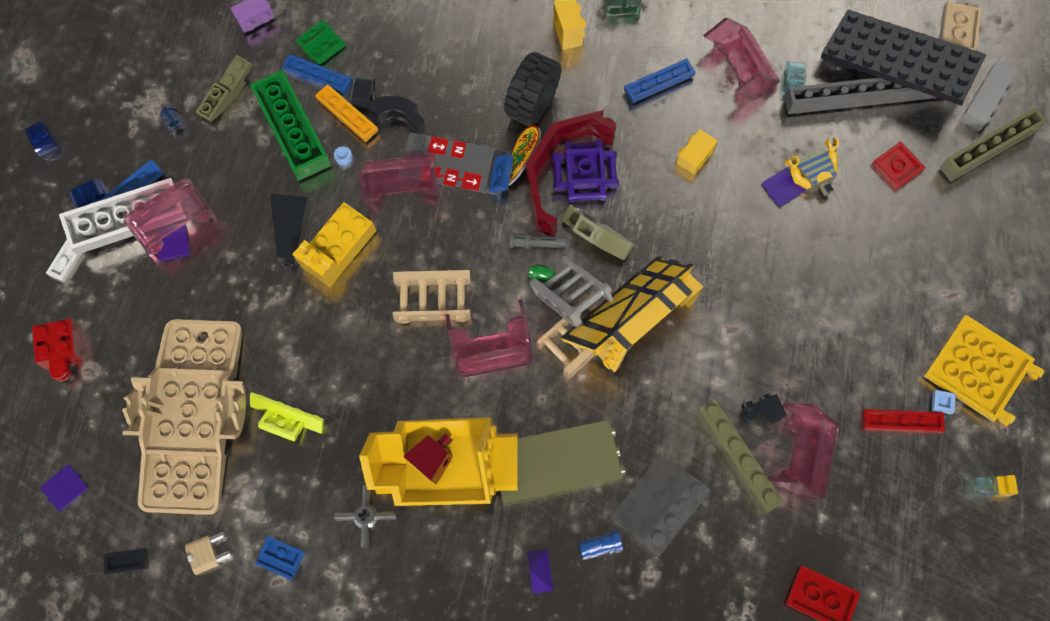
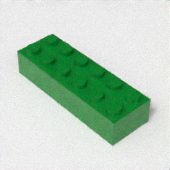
[250,70,331,181]

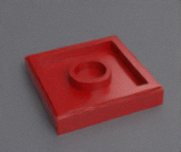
[872,141,926,190]

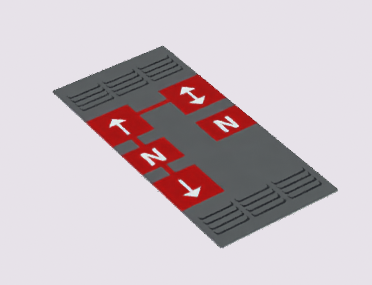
[398,132,511,195]

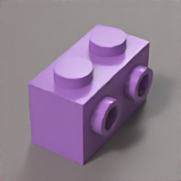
[230,0,275,33]

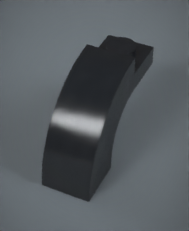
[367,96,425,135]

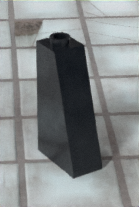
[270,193,311,267]

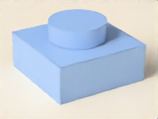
[931,390,956,414]

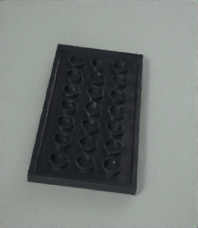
[821,10,987,106]

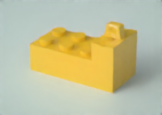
[292,202,377,287]

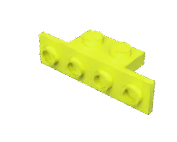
[250,392,324,442]

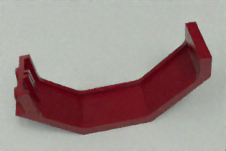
[526,110,617,236]

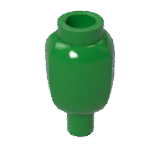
[527,264,562,283]

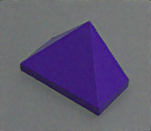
[527,549,553,594]

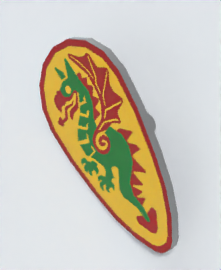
[508,125,541,186]

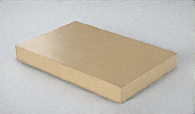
[940,1,982,50]

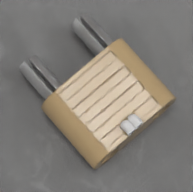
[185,532,232,575]

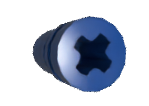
[579,530,623,559]

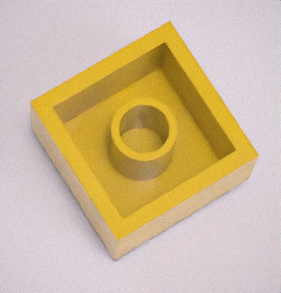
[553,0,586,50]

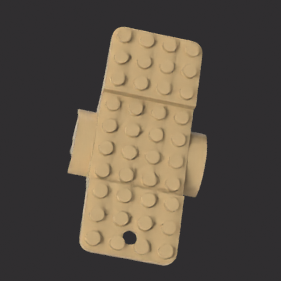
[122,319,246,515]

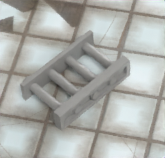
[529,256,613,328]

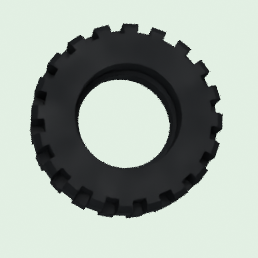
[504,52,562,126]

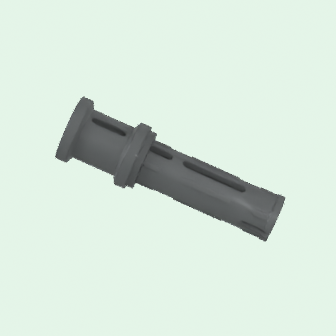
[510,231,566,249]

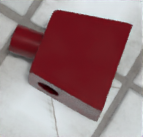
[403,433,453,484]

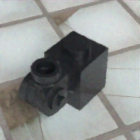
[741,393,787,427]

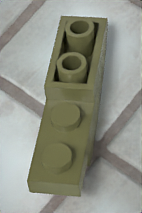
[196,54,253,122]
[562,204,634,260]

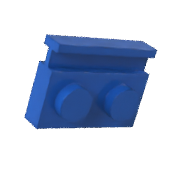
[254,536,306,581]

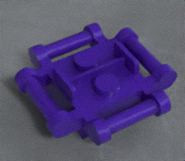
[551,140,620,203]

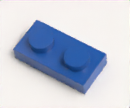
[489,154,513,193]

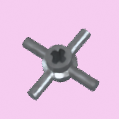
[334,485,397,548]

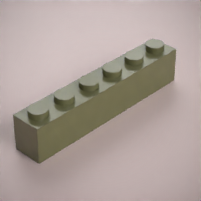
[940,107,1047,182]
[696,399,784,516]

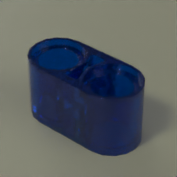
[25,121,58,157]
[69,178,108,209]

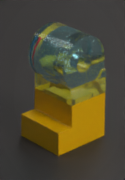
[973,475,1018,497]

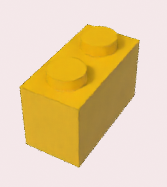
[677,129,718,175]

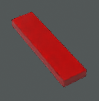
[862,409,945,433]

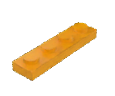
[315,84,378,143]

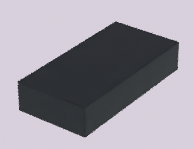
[103,548,148,575]

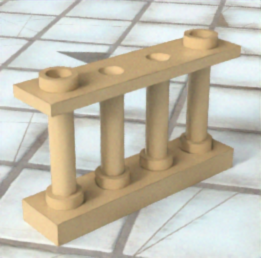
[393,270,471,324]
[537,291,597,379]

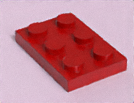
[785,565,861,621]

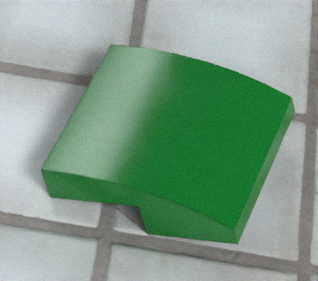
[295,20,346,65]

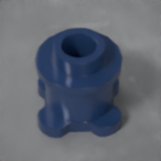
[159,106,184,130]

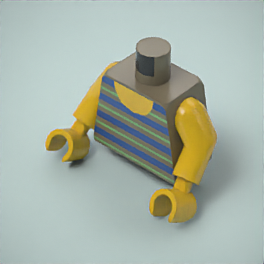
[785,138,839,196]

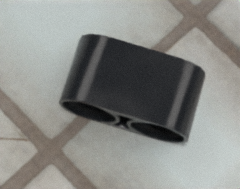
[351,75,376,109]

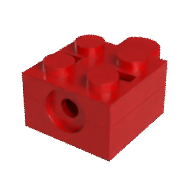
[32,318,84,381]

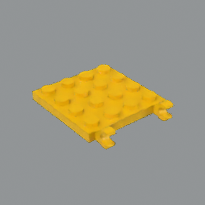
[924,315,1045,426]

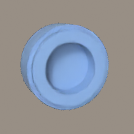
[334,146,353,165]

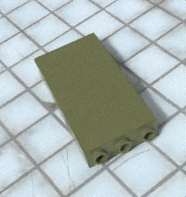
[501,420,625,506]

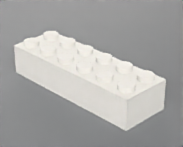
[59,178,187,254]

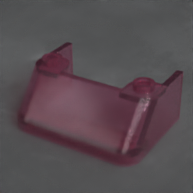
[703,17,780,97]
[358,154,439,204]
[124,179,219,263]
[445,299,533,377]
[768,403,838,499]

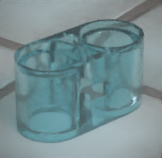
[784,61,806,93]

